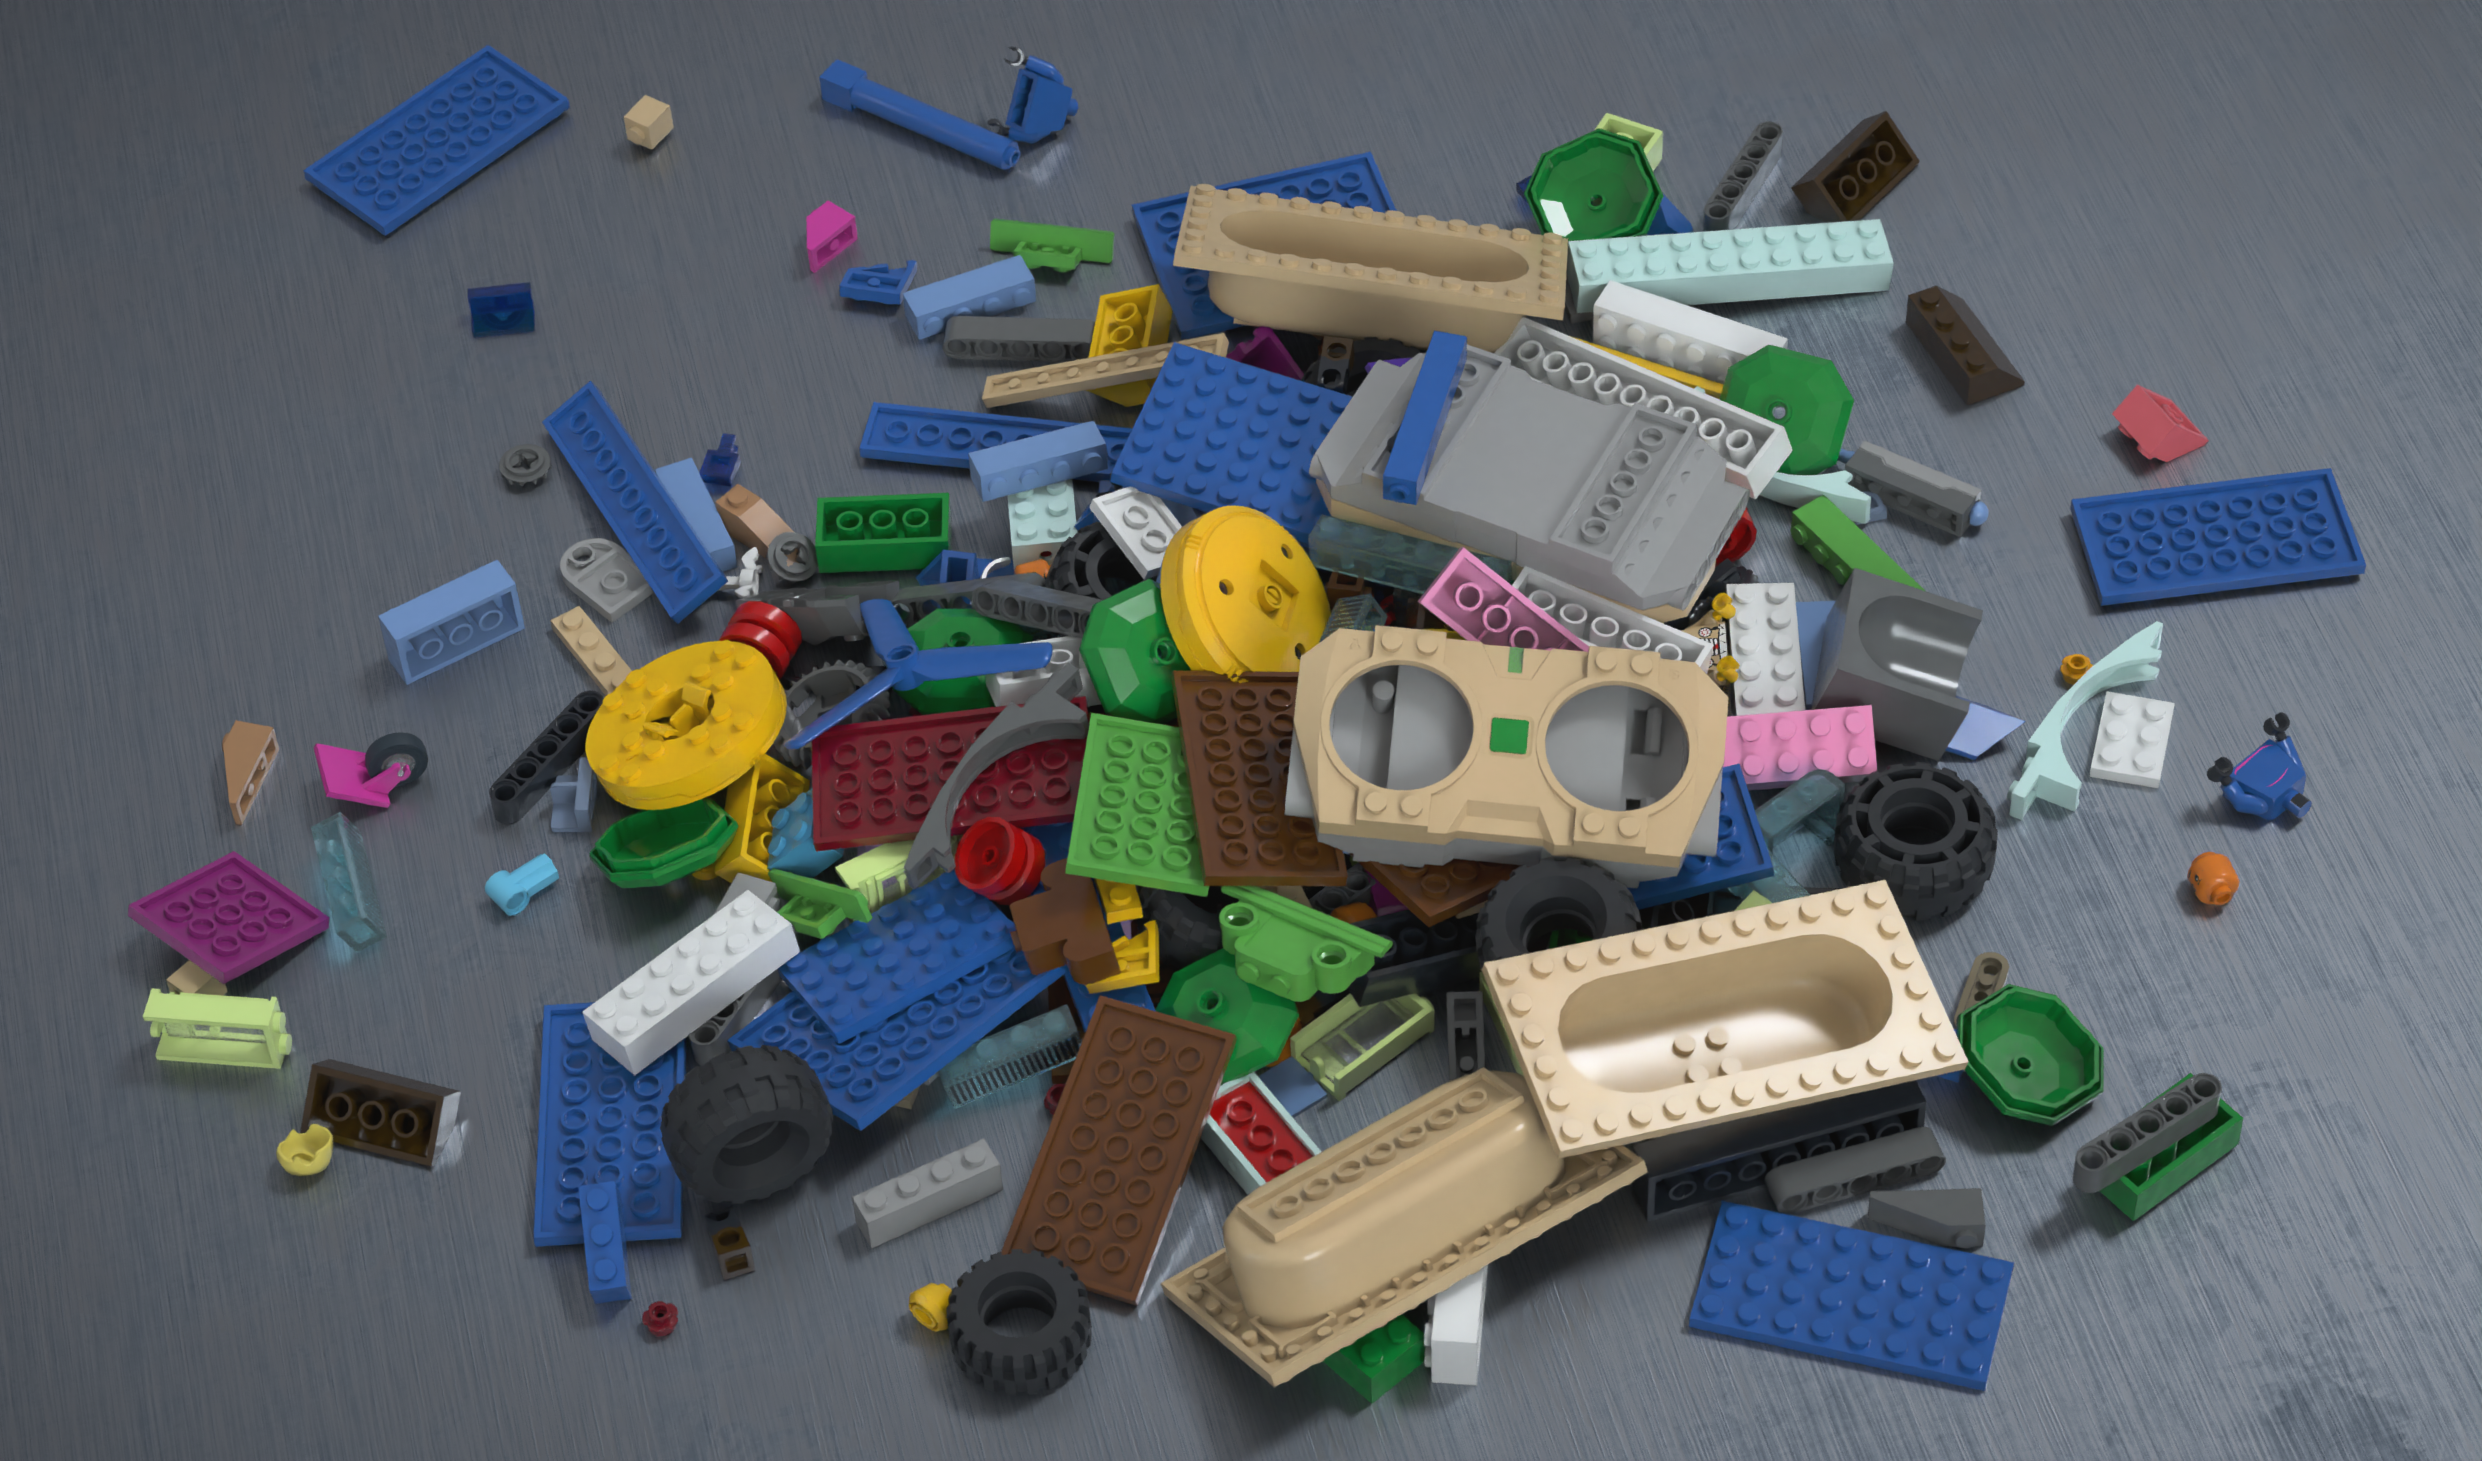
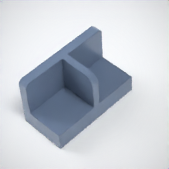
[550,757,598,833]

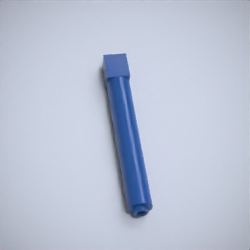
[819,59,1020,170]

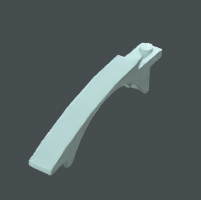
[1695,386,1871,524]
[2007,621,2163,820]

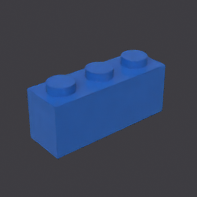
[578,1181,632,1304]

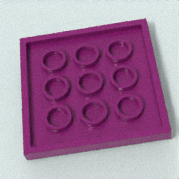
[128,851,329,984]

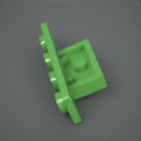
[990,219,1115,272]
[768,868,873,939]

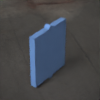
[1258,1056,1327,1118]

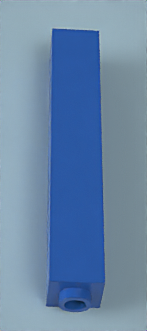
[1383,330,1467,505]

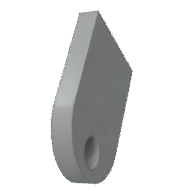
[560,538,654,623]

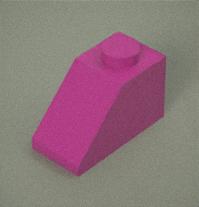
[806,200,858,273]

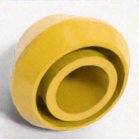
[908,1283,951,1331]

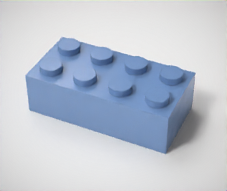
[378,559,525,685]

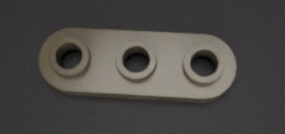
[1953,952,2009,1029]

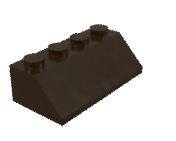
[1791,111,1920,223]
[1906,285,2025,406]
[300,1059,461,1167]

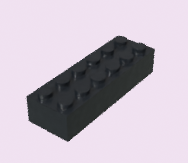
[1347,909,1552,1007]

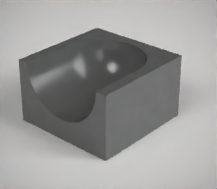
[1811,568,1983,761]

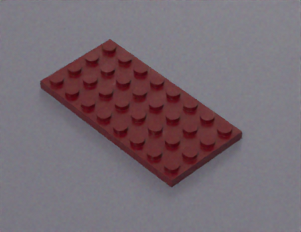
[811,696,1089,851]

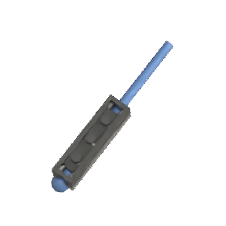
[1838,440,1989,537]

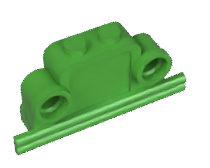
[1219,886,1393,1002]

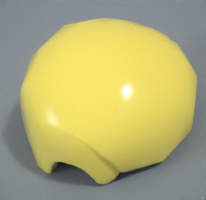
[276,1124,333,1176]

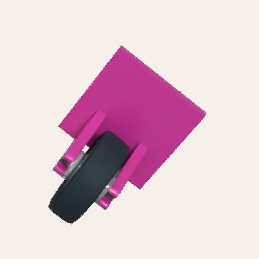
[313,732,428,808]

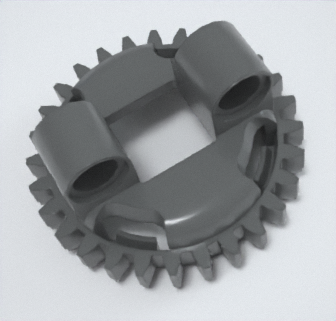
[774,660,891,770]

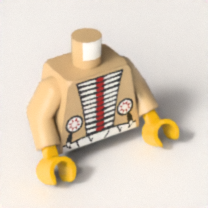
[1681,593,1740,693]

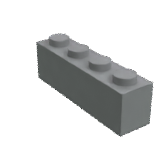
[852,1138,1003,1249]

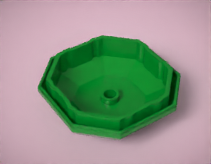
[1524,128,1664,241]
[1719,344,1855,475]
[1079,579,1191,725]
[892,609,1033,715]
[589,797,738,888]
[1155,948,1299,1086]
[1956,984,2104,1126]

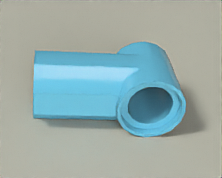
[485,853,559,916]

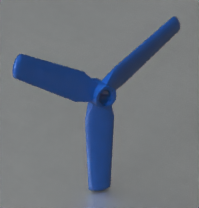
[784,599,1053,750]

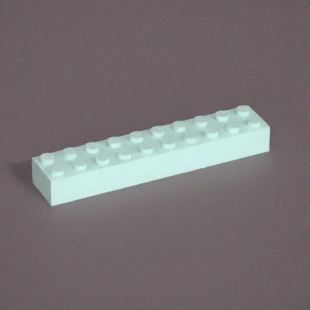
[1566,219,1894,313]

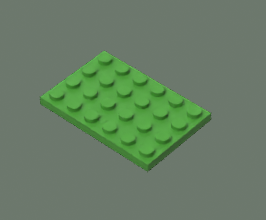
[1065,713,1209,897]

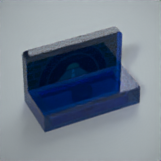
[467,282,536,337]

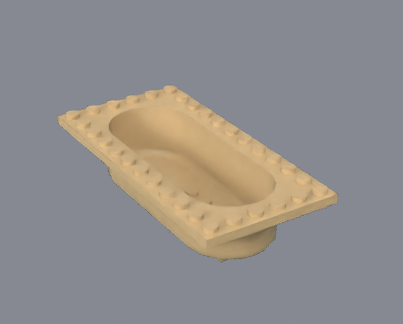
[1173,184,1568,353]
[1481,880,1968,1159]
[1161,1067,1647,1387]

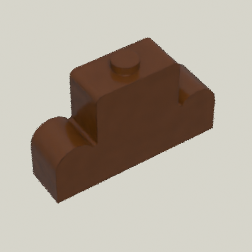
[1010,858,1121,985]

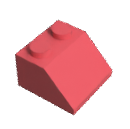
[2112,384,2209,462]

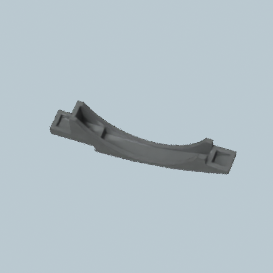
[904,662,1089,890]

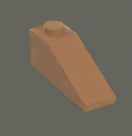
[715,484,800,566]
[222,720,279,825]

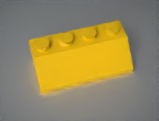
[1086,284,1172,407]
[714,754,810,883]

